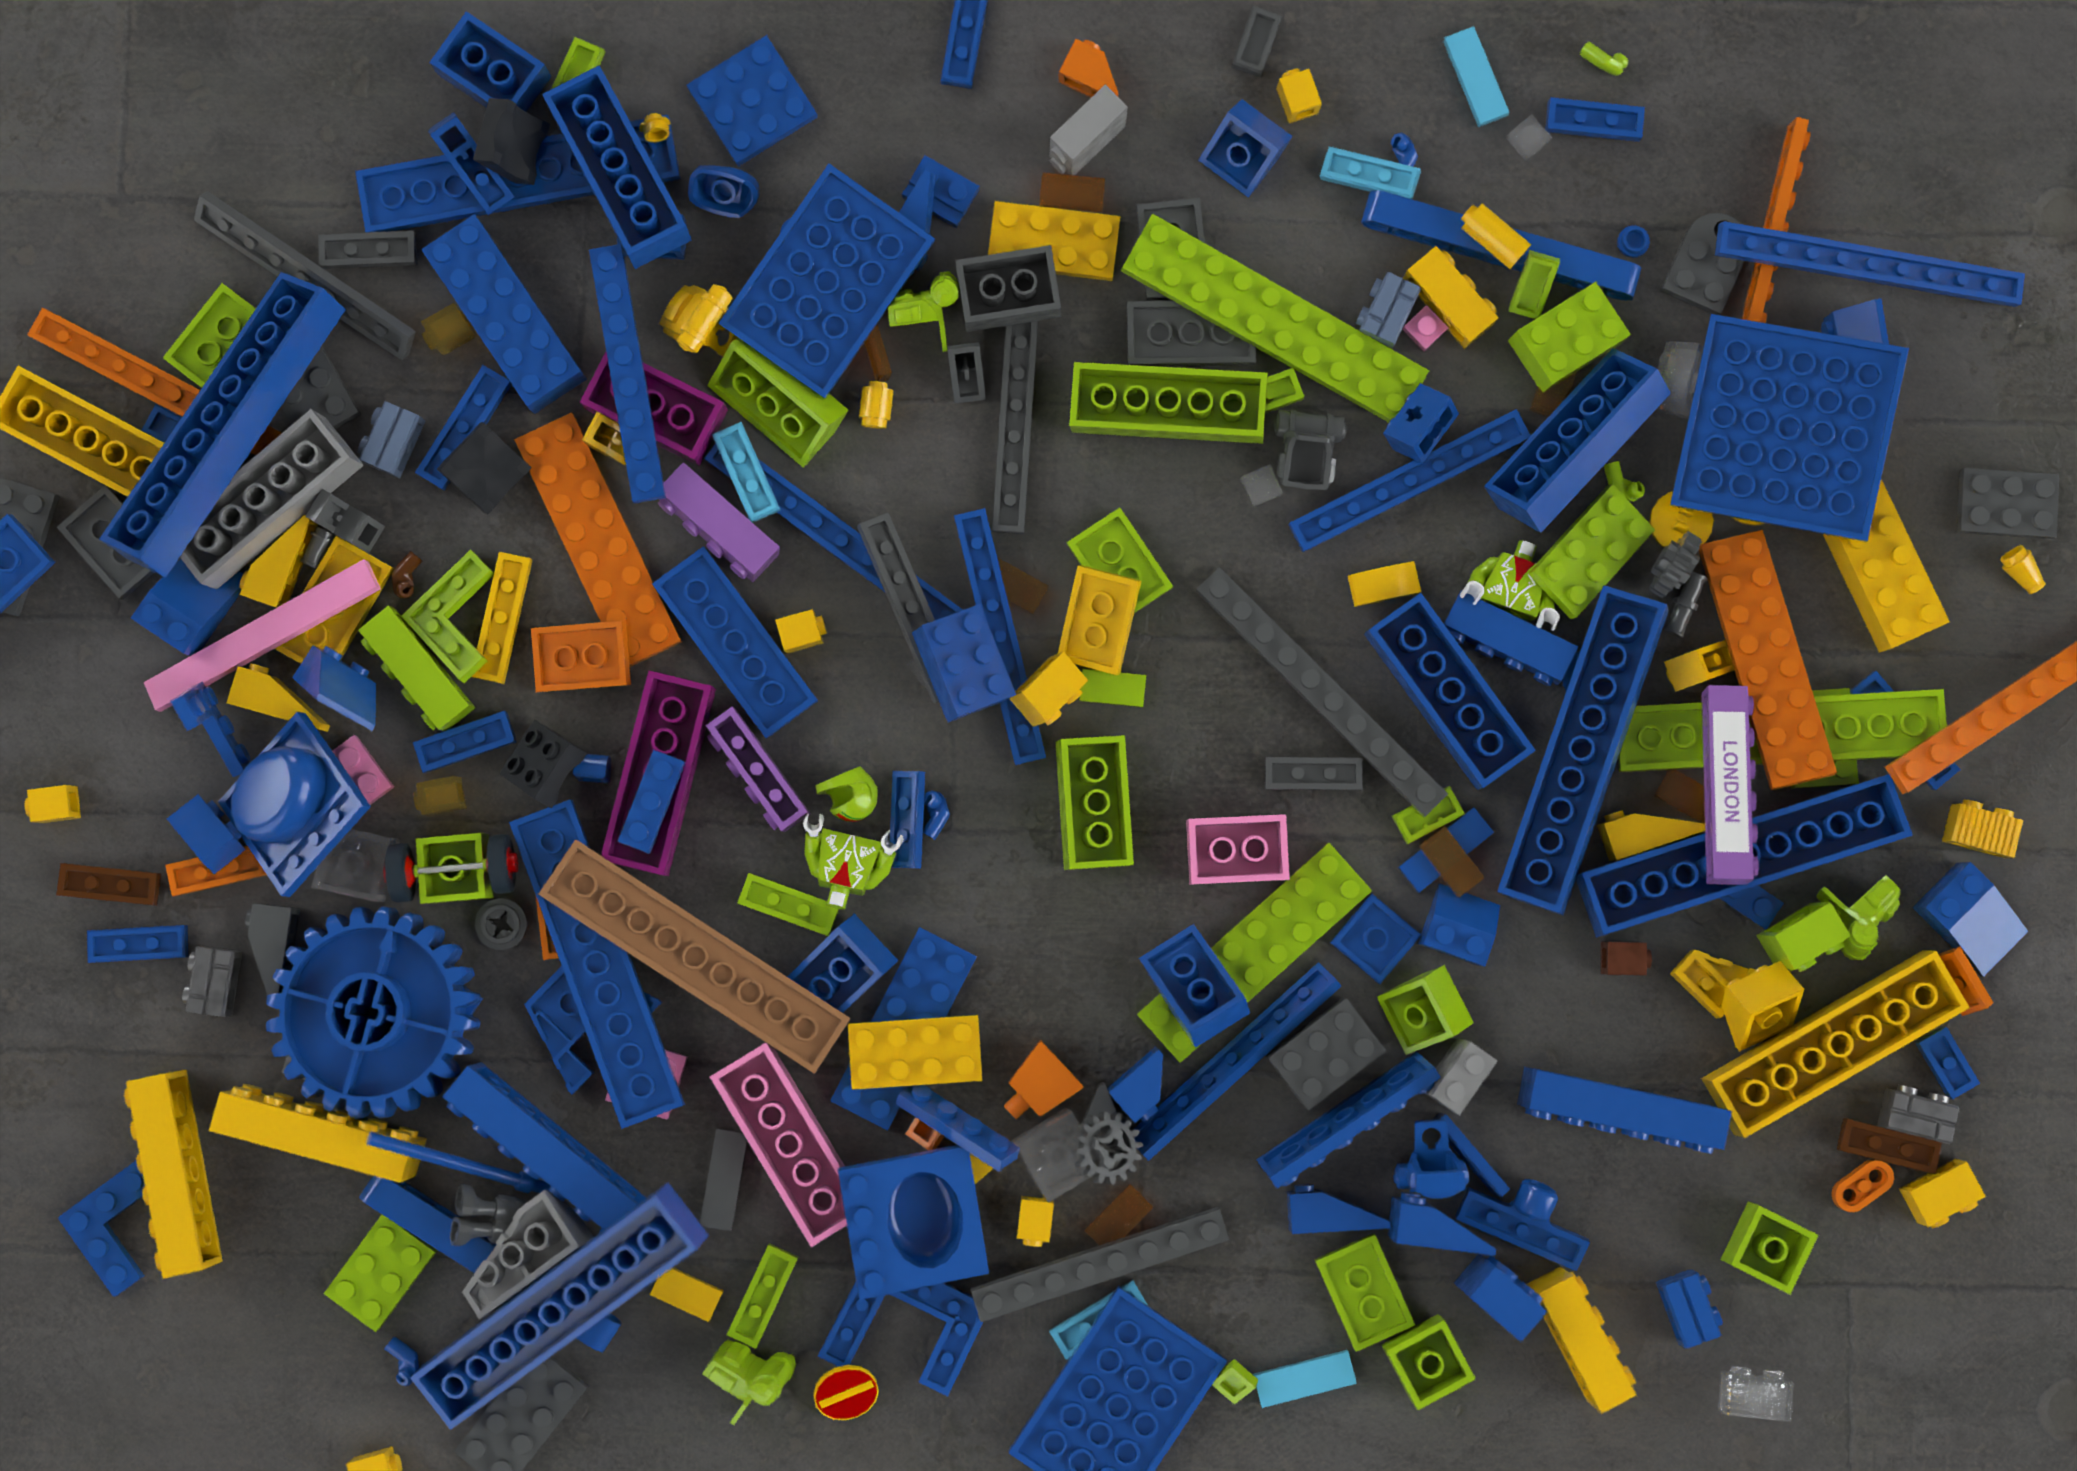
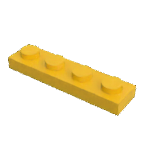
[472,552,533,684]

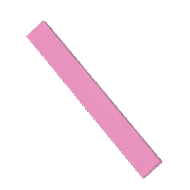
[144,559,381,712]

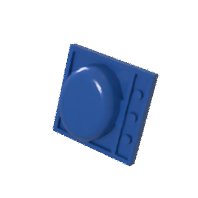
[218,712,371,897]
[837,1145,989,1300]

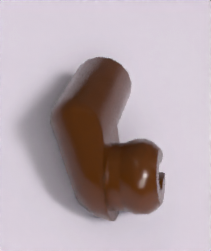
[391,551,423,599]

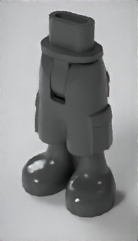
[450,1184,529,1246]

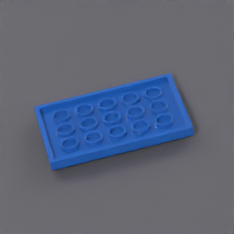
[718,164,935,399]
[1008,1286,1227,1471]

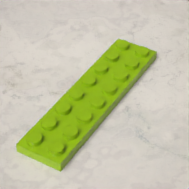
[1137,843,1372,1063]

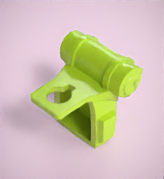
[887,271,960,352]
[1816,875,1901,960]
[702,1339,796,1426]

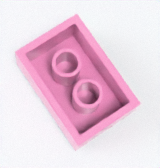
[1186,814,1290,885]

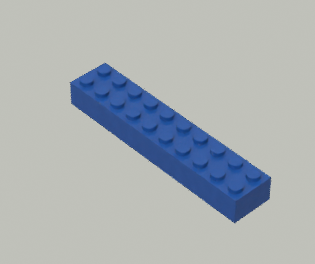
[99,272,346,578]
[1497,585,1669,916]
[1576,774,1913,938]
[410,1182,709,1430]

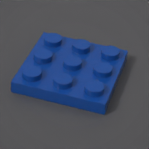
[686,35,818,167]

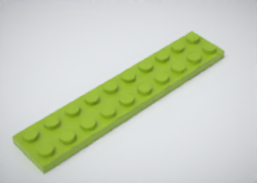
[1121,213,1429,423]
[1618,689,1947,772]

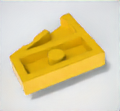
[1670,950,1756,1019]

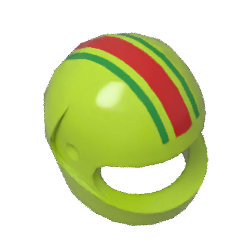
[815,766,878,822]

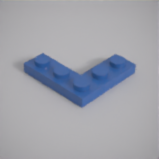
[170,681,251,777]
[58,1161,145,1297]
[890,1283,983,1396]

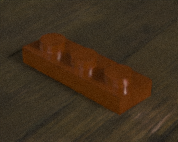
[56,863,161,905]
[1836,1118,1942,1174]

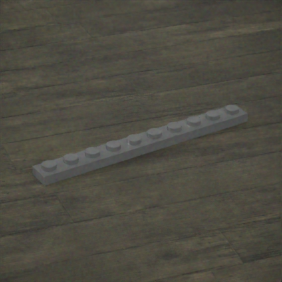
[1196,567,1448,817]

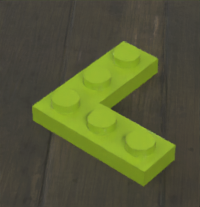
[401,549,494,683]

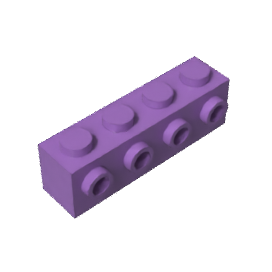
[658,462,780,582]
[706,707,811,832]

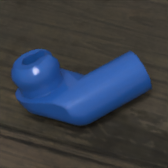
[384,1336,419,1386]

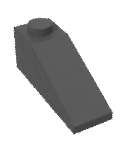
[245,903,300,995]

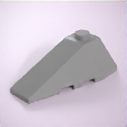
[462,1190,594,1320]

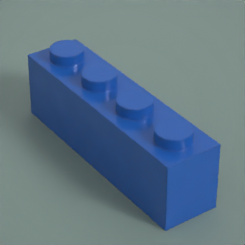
[1444,590,1578,686]

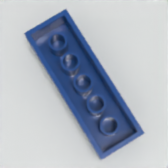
[542,65,692,269]
[421,214,587,414]
[1484,348,1671,533]
[1364,593,1536,790]
[1517,1066,1732,1154]

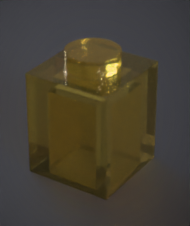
[421,303,477,356]
[413,776,467,816]

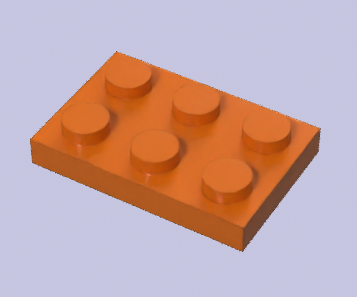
[531,621,631,692]

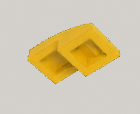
[1347,561,1421,607]

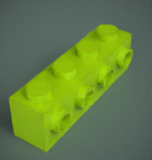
[358,605,476,731]

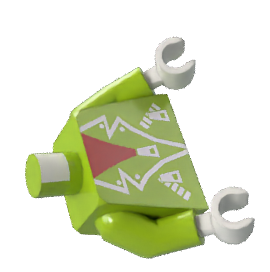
[1460,540,1560,631]
[803,813,904,910]

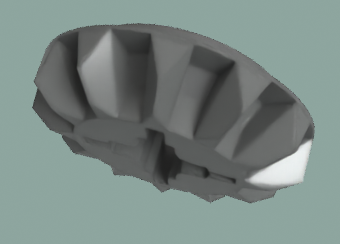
[475,898,528,950]

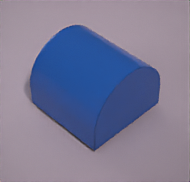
[573,754,611,784]

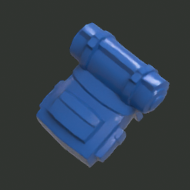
[1393,1119,1469,1198]

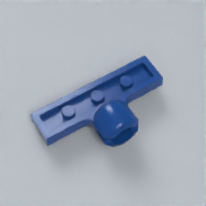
[1455,1179,1590,1272]

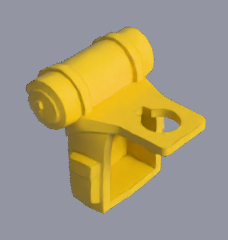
[659,284,738,357]

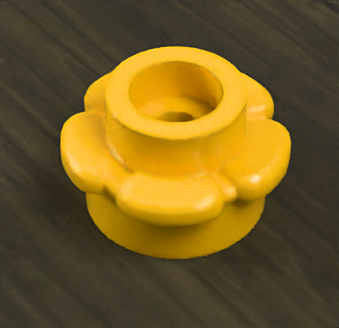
[639,113,670,142]

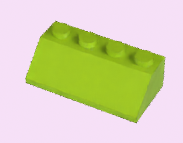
[707,338,849,467]

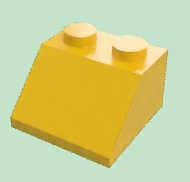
[1721,961,1804,1052]

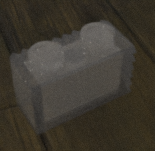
[1718,1366,1794,1422]

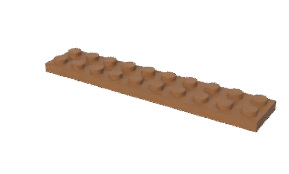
[538,839,850,1074]

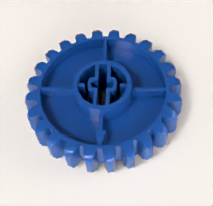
[266,906,481,1118]

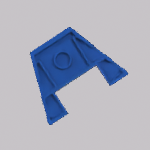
[524,966,663,1095]

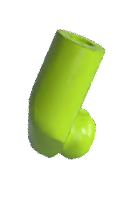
[1580,42,1628,76]
[1603,461,1645,502]

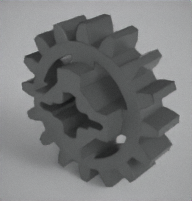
[1649,531,1702,598]
[1071,1112,1143,1184]

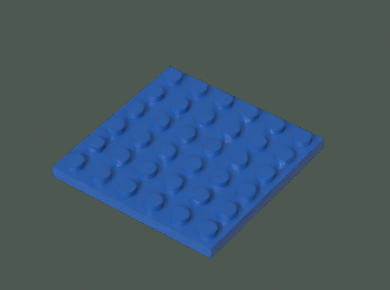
[1670,314,1909,542]

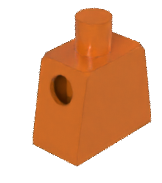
[1003,1040,1084,1120]

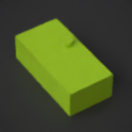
[1055,735,1134,870]

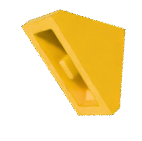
[582,412,626,466]

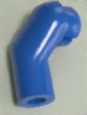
[1391,133,1418,166]
[923,790,950,840]

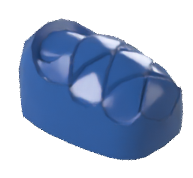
[688,165,760,218]

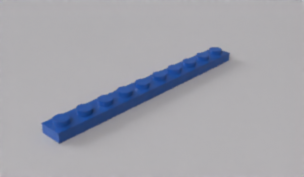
[1715,221,2025,307]
[704,443,963,620]

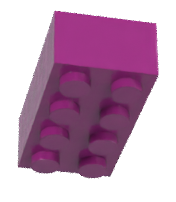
[579,352,728,466]

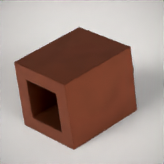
[1601,942,1652,975]

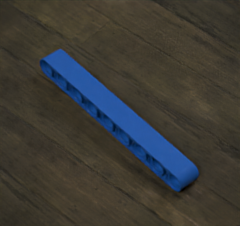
[1361,190,1642,301]
[359,1176,622,1352]

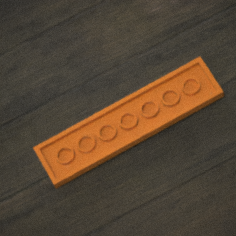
[514,412,682,667]
[1699,530,1837,790]

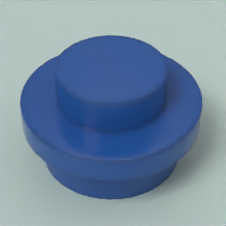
[1617,225,1650,258]

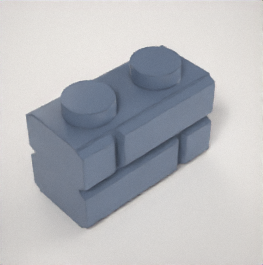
[1355,272,1422,349]
[358,401,426,479]

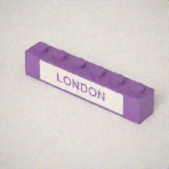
[1702,685,1759,885]

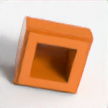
[905,1117,944,1150]

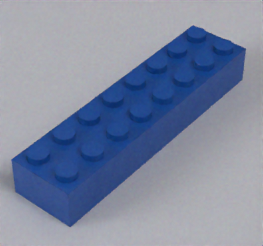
[442,1062,647,1232]

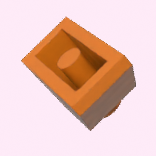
[1058,38,1119,97]

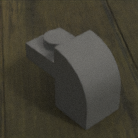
[305,489,385,554]

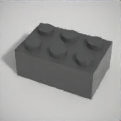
[955,245,1061,332]
[1266,997,1386,1110]

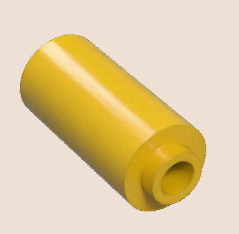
[1461,203,1532,269]

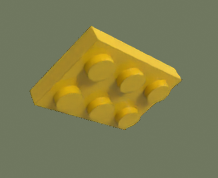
[1058,565,1141,675]

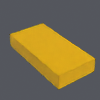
[650,1267,724,1322]

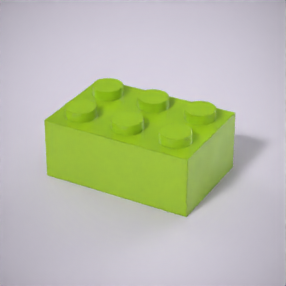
[1508,282,1631,393]

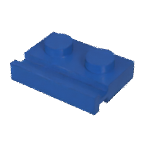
[902,155,980,228]

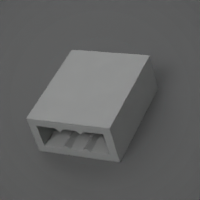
[1049,84,1128,178]
[1424,1038,1497,1115]

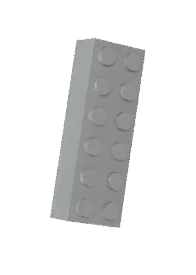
[180,409,364,590]

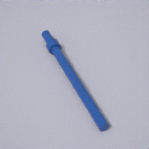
[366,1132,551,1194]

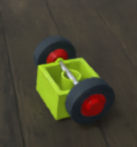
[383,833,519,904]

